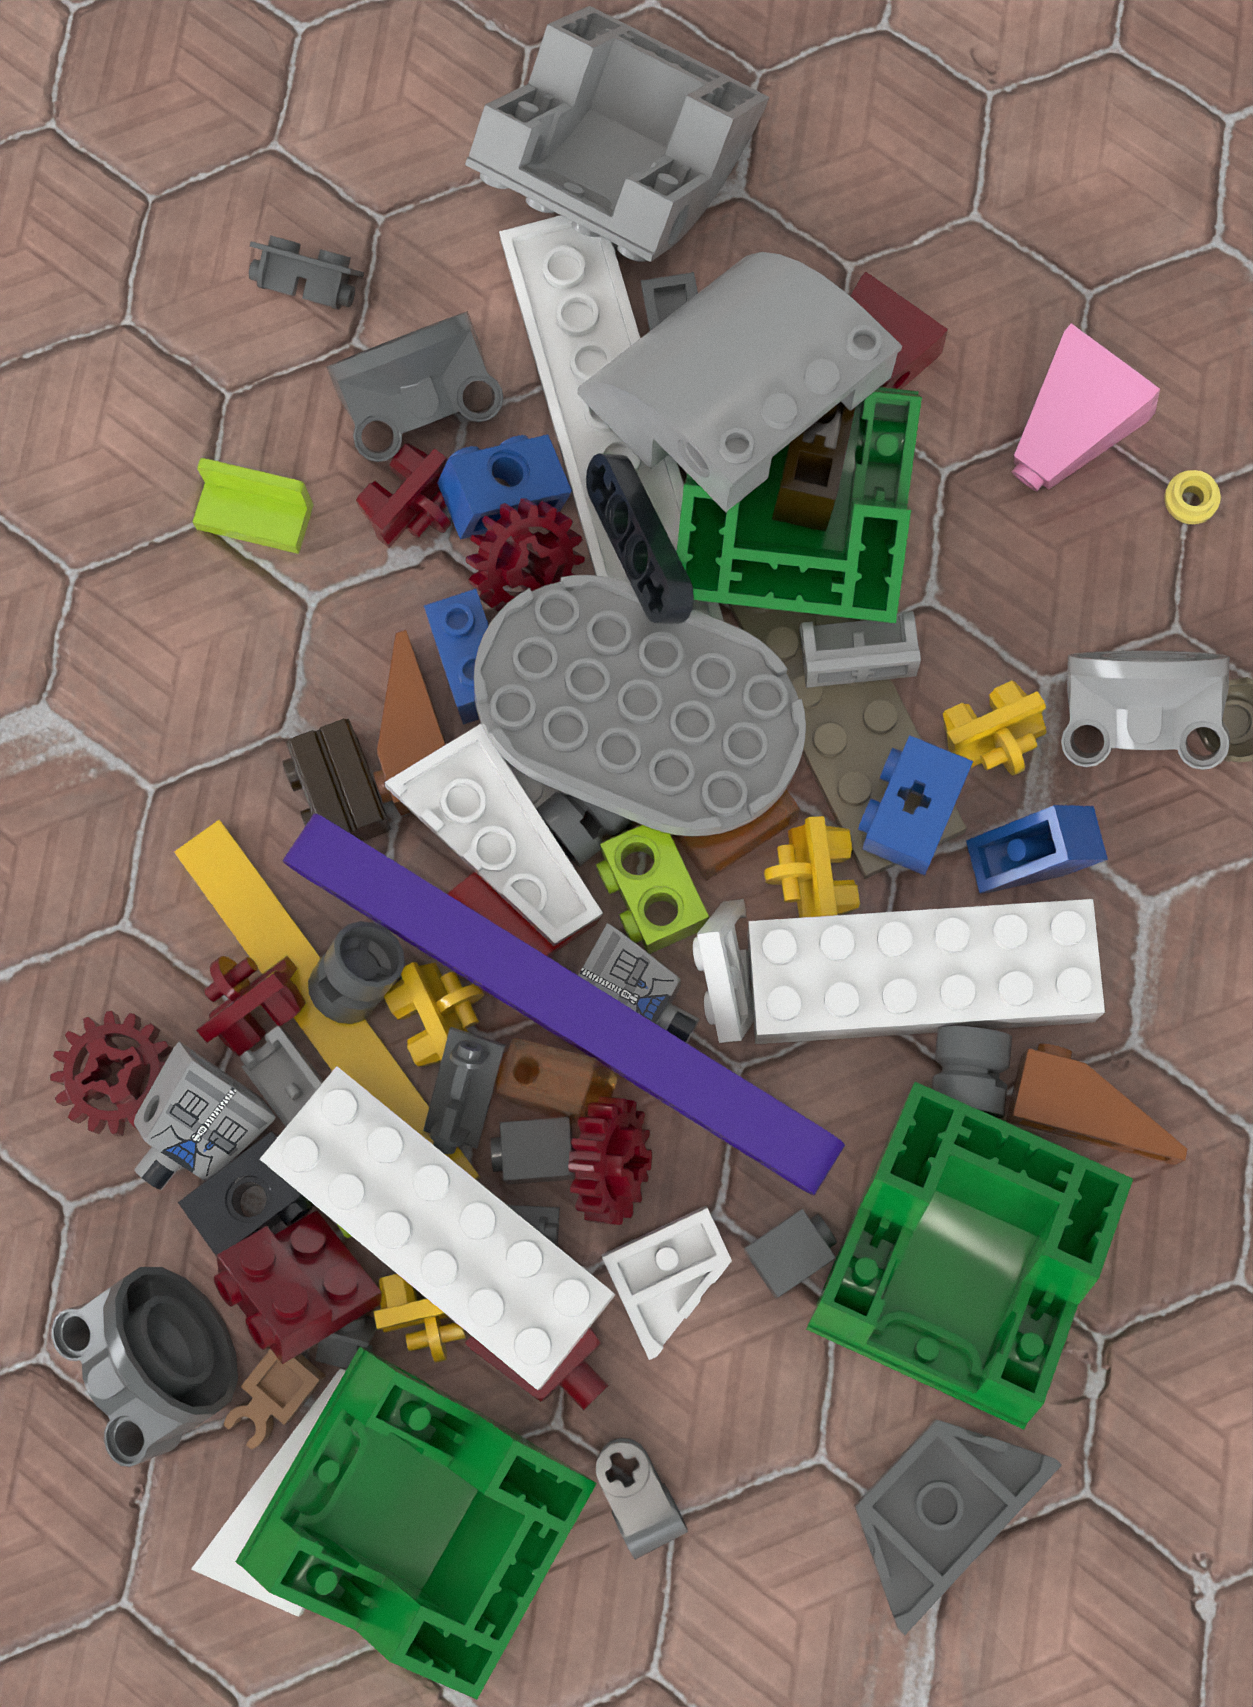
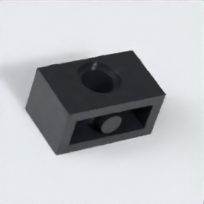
[178,1131,314,1257]

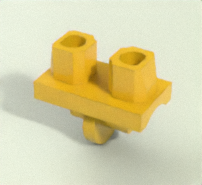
[943,680,1047,776]
[764,816,860,918]
[384,962,484,1067]
[373,1274,466,1363]

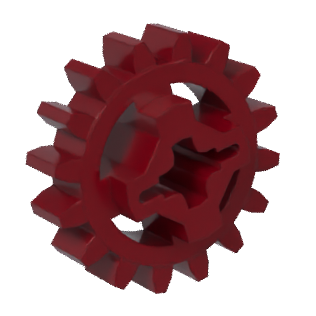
[466,498,585,612]
[50,1011,173,1136]
[568,1096,652,1225]

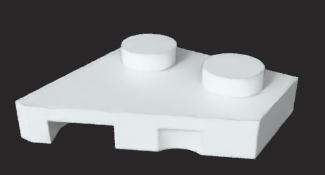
[693,899,753,1043]

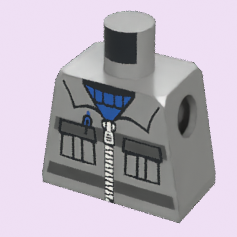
[578,923,700,1043]
[134,1041,276,1190]

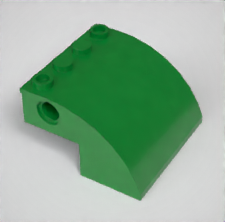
[676,387,922,623]
[806,1082,1133,1430]
[235,1347,597,1700]

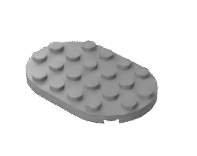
[474,575,806,836]

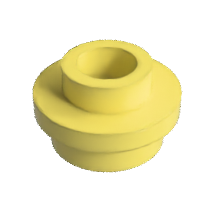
[1164,470,1221,524]

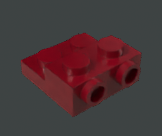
[214,1210,382,1364]

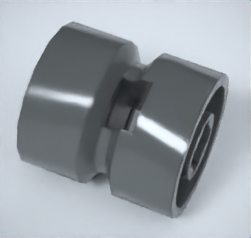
[536,792,634,867]
[308,921,405,1024]
[931,1026,1012,1118]

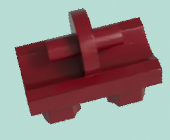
[356,443,451,548]
[196,956,306,1057]

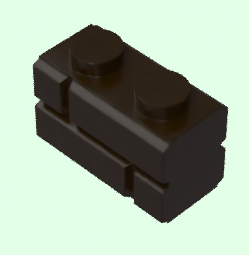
[282,718,391,841]

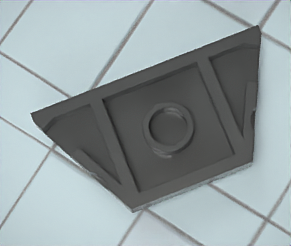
[854,1419,1062,1635]

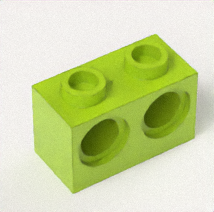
[596,825,709,954]

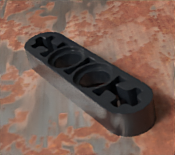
[586,453,694,624]

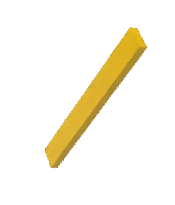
[174,820,480,1180]

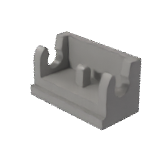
[799,611,921,688]
[240,1026,324,1127]

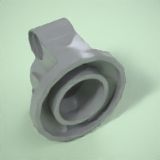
[1061,651,1230,770]

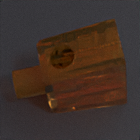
[495,1038,618,1124]

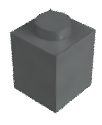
[491,1117,575,1185]
[744,1209,837,1299]

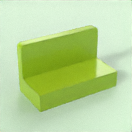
[193,458,314,554]

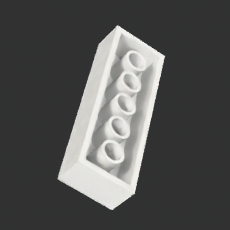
[747,899,1105,1044]
[260,1066,615,1390]

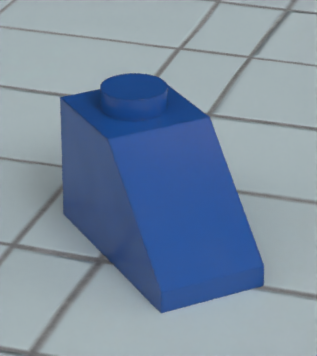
[966,805,1108,894]

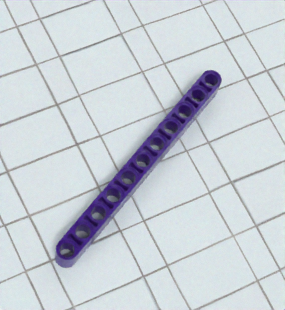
[282,813,845,1196]

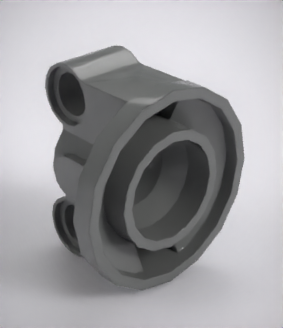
[326,311,503,462]
[52,1267,238,1467]

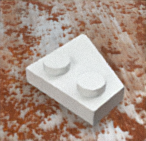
[601,1206,732,1360]

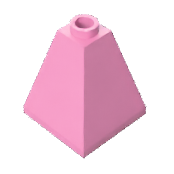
[1012,323,1160,492]

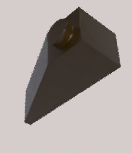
[772,401,856,532]

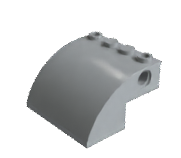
[465,6,769,262]
[577,252,902,512]

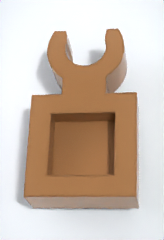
[224,1349,326,1450]

